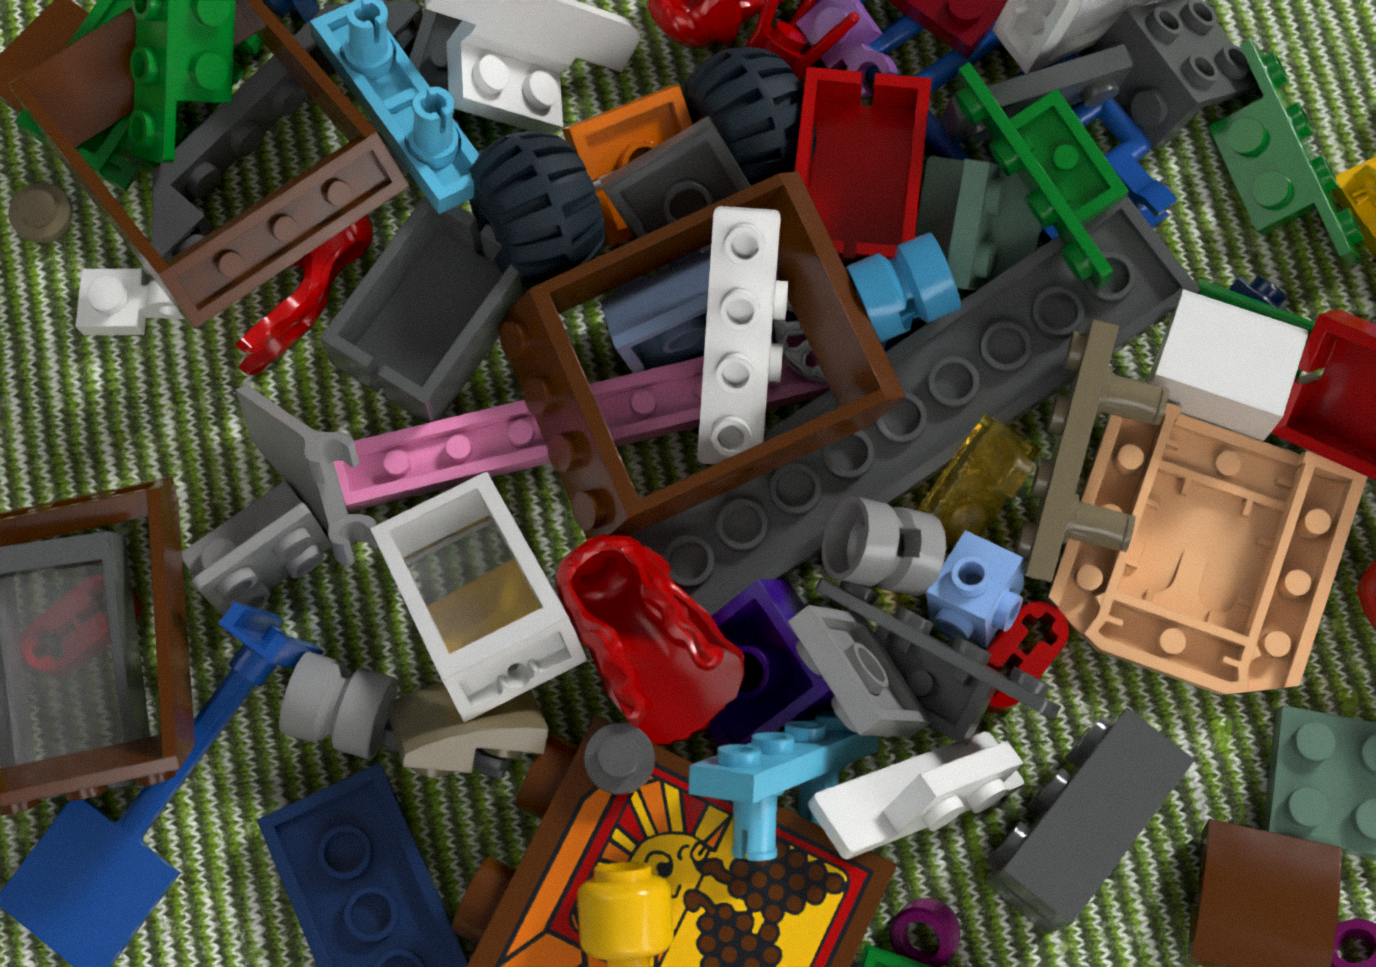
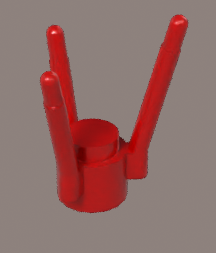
[745,0,859,82]

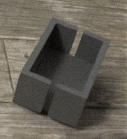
[319,196,533,423]
[984,707,1195,935]

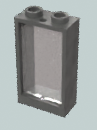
[0,531,151,799]

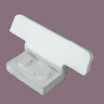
[425,0,640,134]

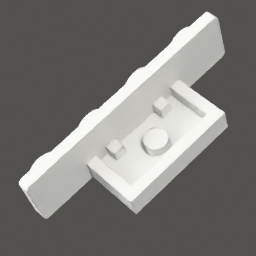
[697,206,788,464]
[808,731,1024,859]

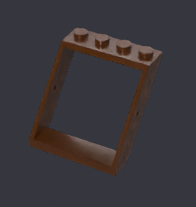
[7,0,409,328]
[496,171,906,539]
[0,476,195,815]

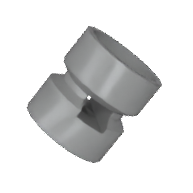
[822,496,946,596]
[279,651,398,761]

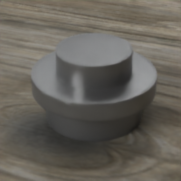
[584,723,655,795]

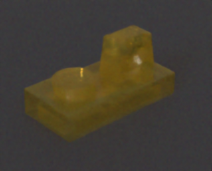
[917,413,1041,547]

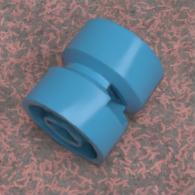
[846,232,962,343]

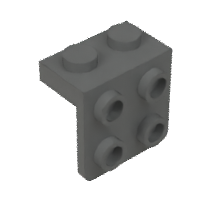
[1085,0,1259,149]

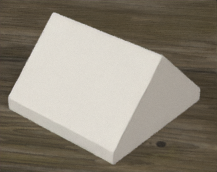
[1146,289,1308,441]

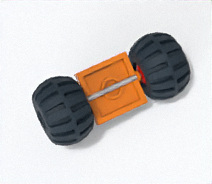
[469,46,816,287]

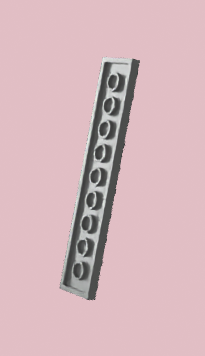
[630,196,1201,616]

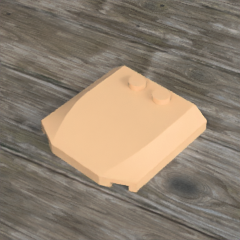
[1045,402,1367,695]

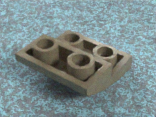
[388,683,549,777]

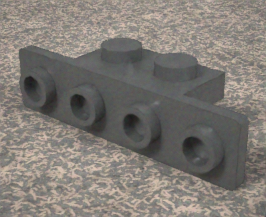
[815,578,1061,745]

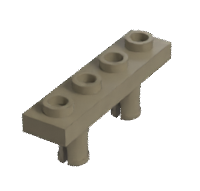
[1015,319,1169,582]

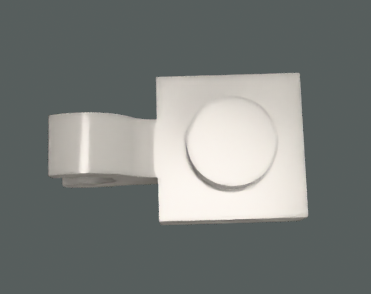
[76,268,185,335]

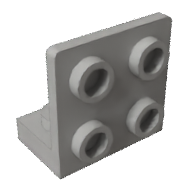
[182,480,331,616]

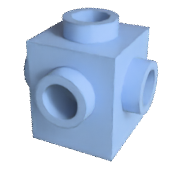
[925,530,1024,649]

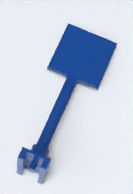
[0,601,324,967]

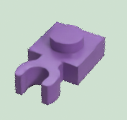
[796,0,898,98]

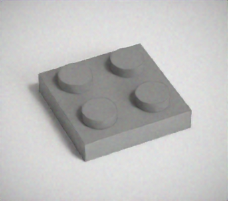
[788,605,931,737]

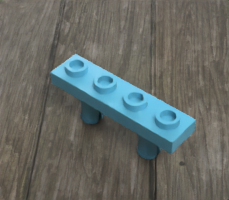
[310,0,479,214]
[689,710,879,861]

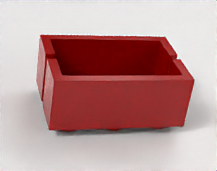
[795,67,932,264]
[1270,309,1376,480]

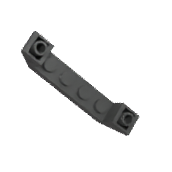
[152,0,423,262]

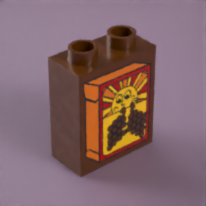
[451,715,897,967]

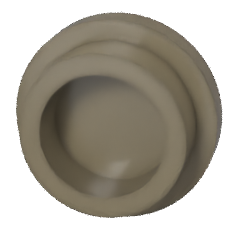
[9,183,73,243]

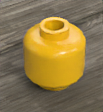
[577,862,674,967]

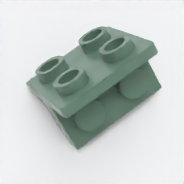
[915,156,1042,290]

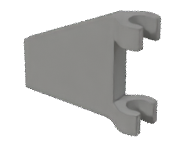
[236,384,378,565]

